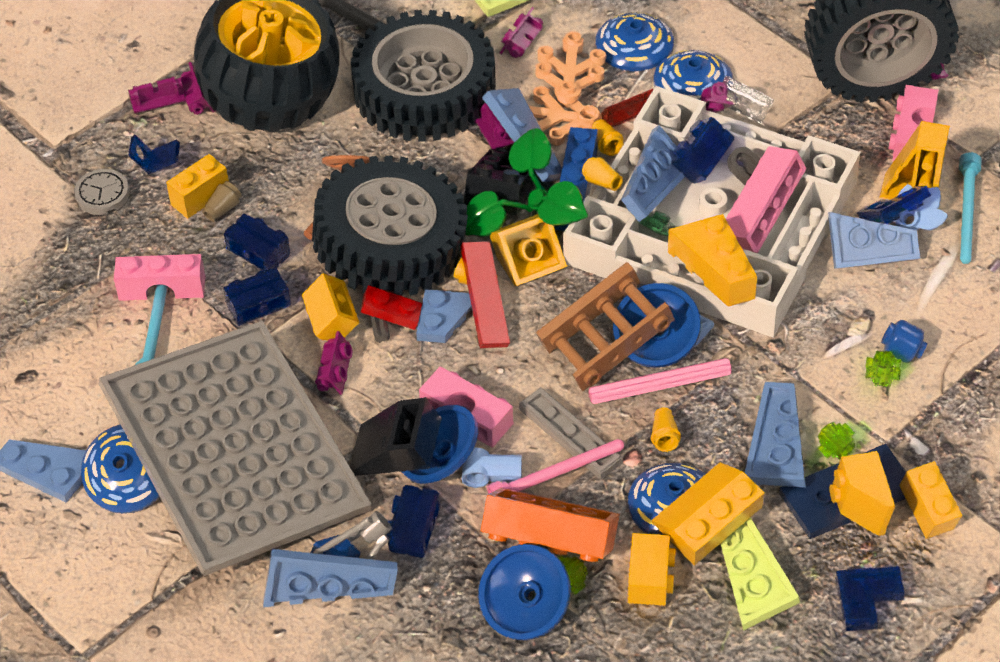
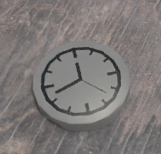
[74,169,130,215]

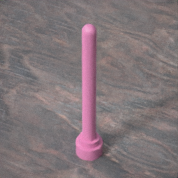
[487,439,624,494]

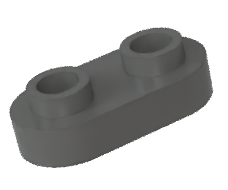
[727,147,760,185]

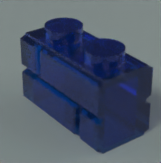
[671,117,735,184]
[224,213,290,274]
[223,267,291,326]
[386,485,441,558]

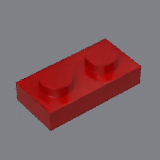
[360,285,422,330]

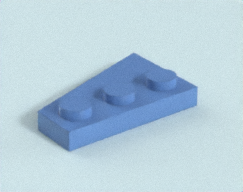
[828,212,920,269]
[0,439,86,503]

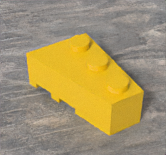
[880,121,950,200]
[668,214,757,307]

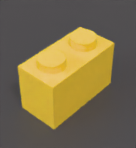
[166,154,229,219]
[302,273,360,341]
[899,461,963,539]
[628,533,676,606]

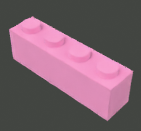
[726,146,807,253]

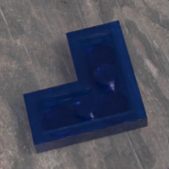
[857,186,931,224]
[835,566,905,631]

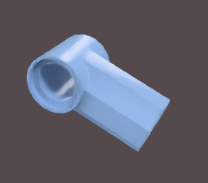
[461,447,522,488]

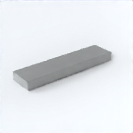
[519,387,623,480]

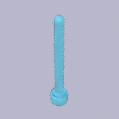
[959,152,982,264]
[135,285,168,365]

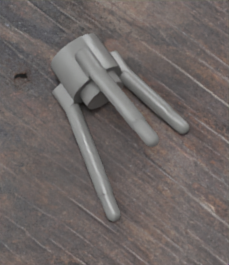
[314,511,392,560]

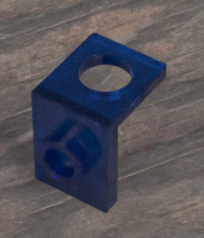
[128,135,180,174]

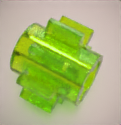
[865,350,902,387]
[818,422,855,459]
[558,556,588,595]

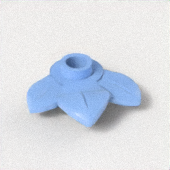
[895,184,948,231]

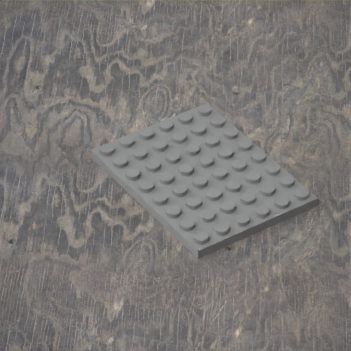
[99,321,372,576]

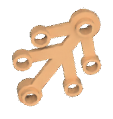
[535,32,606,104]
[529,86,602,146]

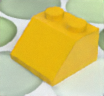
[489,214,567,286]
[829,451,895,536]

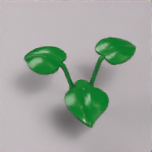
[465,128,588,236]

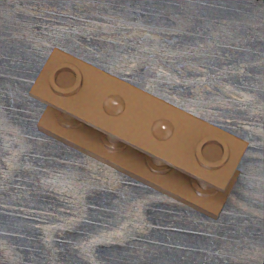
[536,262,675,391]

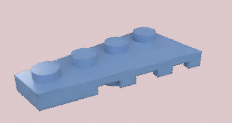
[482,88,562,182]
[621,125,694,221]
[745,382,806,487]
[263,549,398,607]

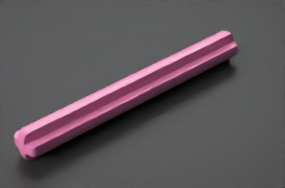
[588,358,732,404]

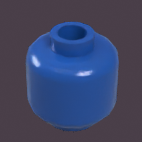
[881,320,927,363]

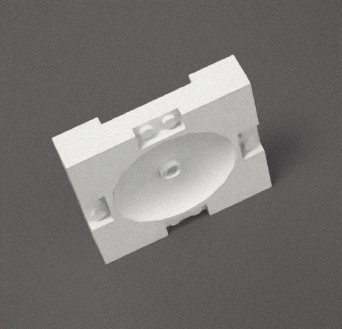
[563,86,860,337]

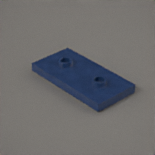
[779,444,906,539]

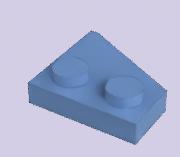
[416,289,472,343]

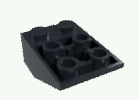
[464,147,537,216]
[350,398,442,476]

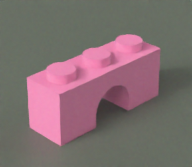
[889,85,938,161]
[114,254,205,301]
[419,366,513,448]

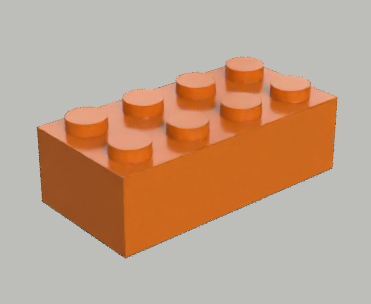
[480,487,620,562]

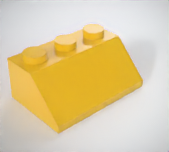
[652,462,764,566]

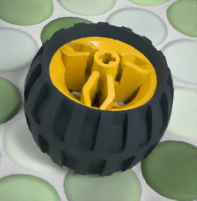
[194,0,340,132]

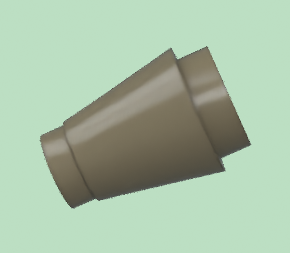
[202,181,242,222]

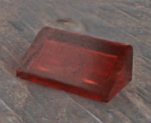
[601,89,653,127]

